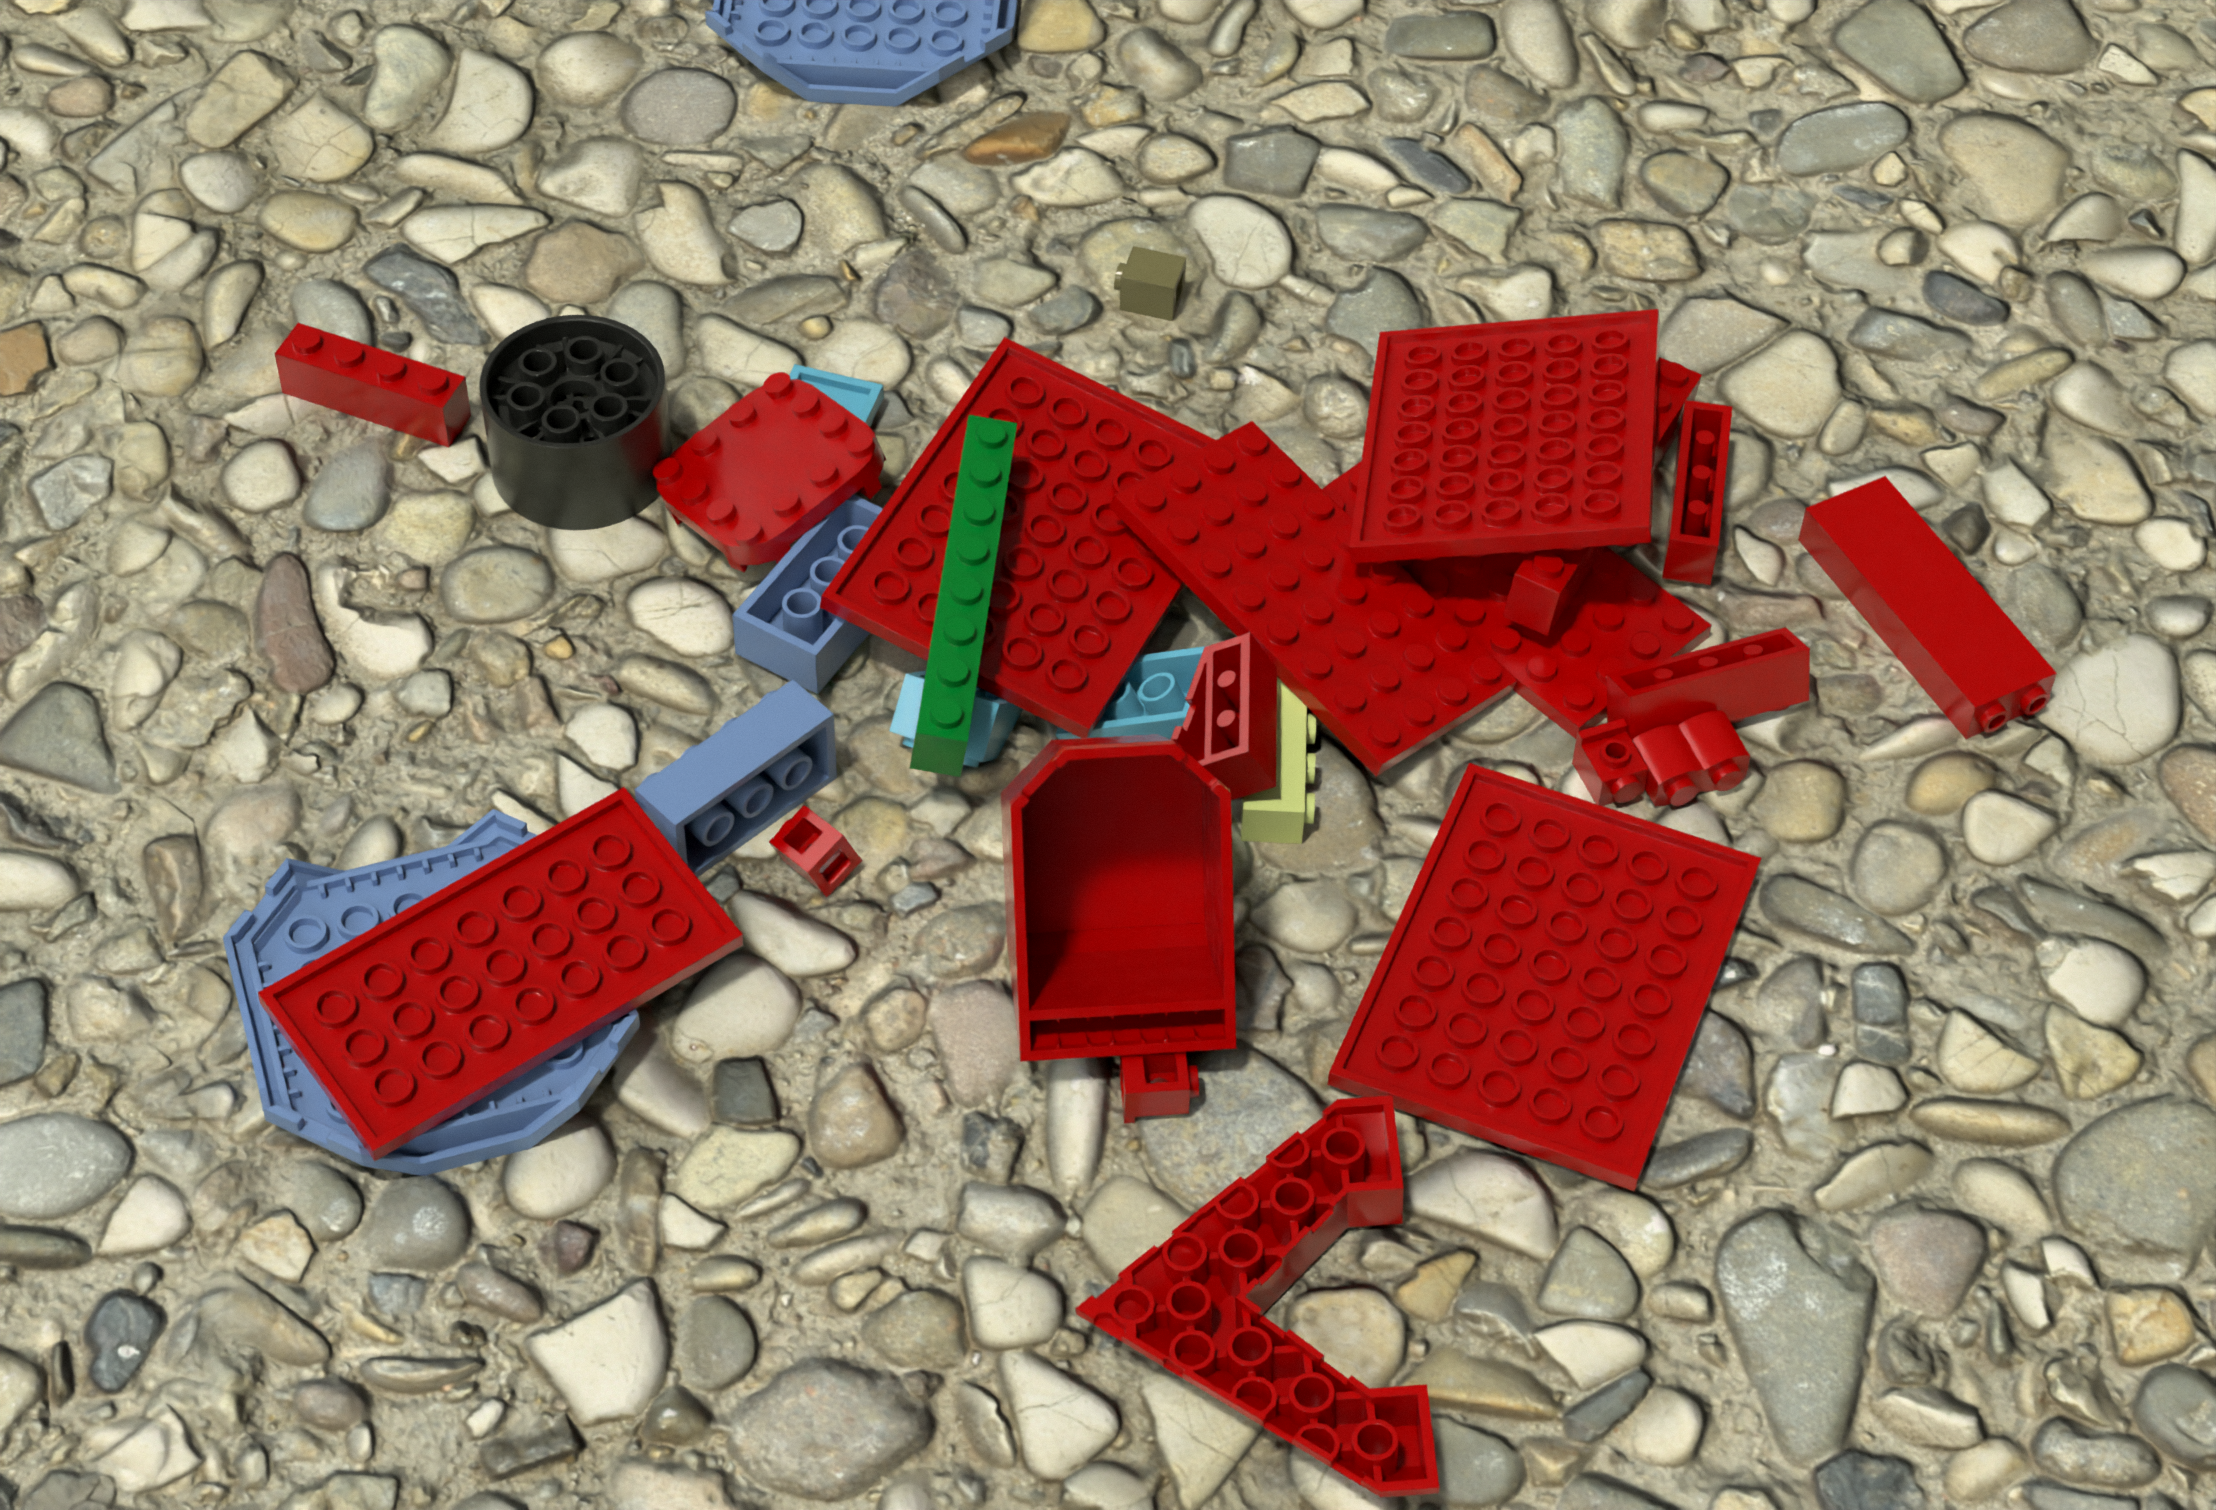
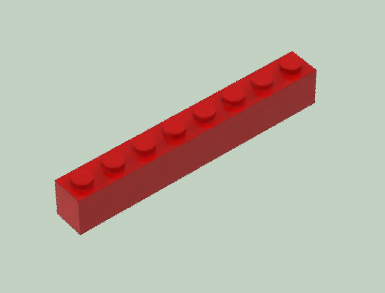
[1503,357,1702,636]

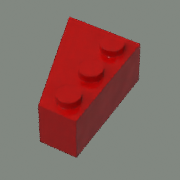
[1171,633,1277,800]

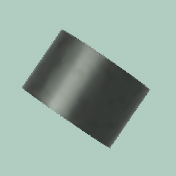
[479,315,672,530]

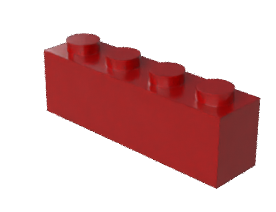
[274,322,471,448]
[1662,400,1733,585]
[1606,627,1810,740]

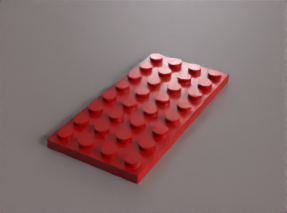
[1109,421,1517,777]
[1322,461,1712,739]
[258,787,743,1161]

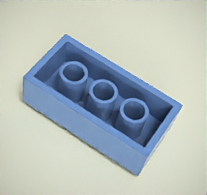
[732,495,883,694]
[635,679,837,877]

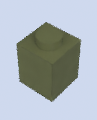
[1114,246,1186,321]

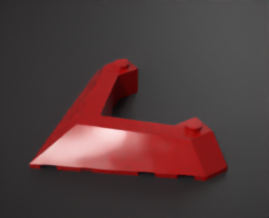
[1075,1095,1439,1497]

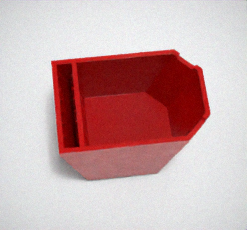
[1001,734,1236,1062]

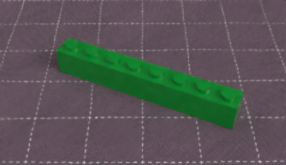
[910,415,1017,777]

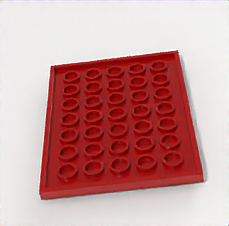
[1349,309,1660,564]
[820,337,1215,738]
[1327,763,1762,1191]

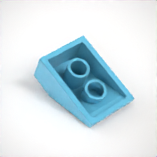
[1055,646,1206,740]

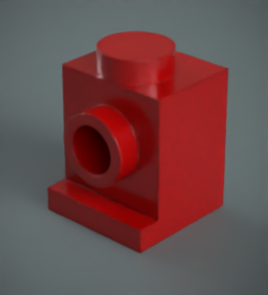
[1572,718,1648,806]
[769,805,862,897]
[1119,1052,1199,1124]

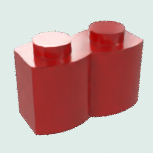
[1632,710,1750,806]

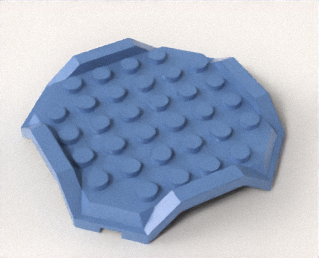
[705,0,1018,107]
[223,809,640,1176]

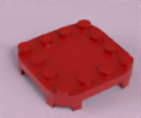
[653,372,887,573]

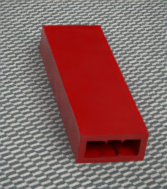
[1798,476,2057,739]

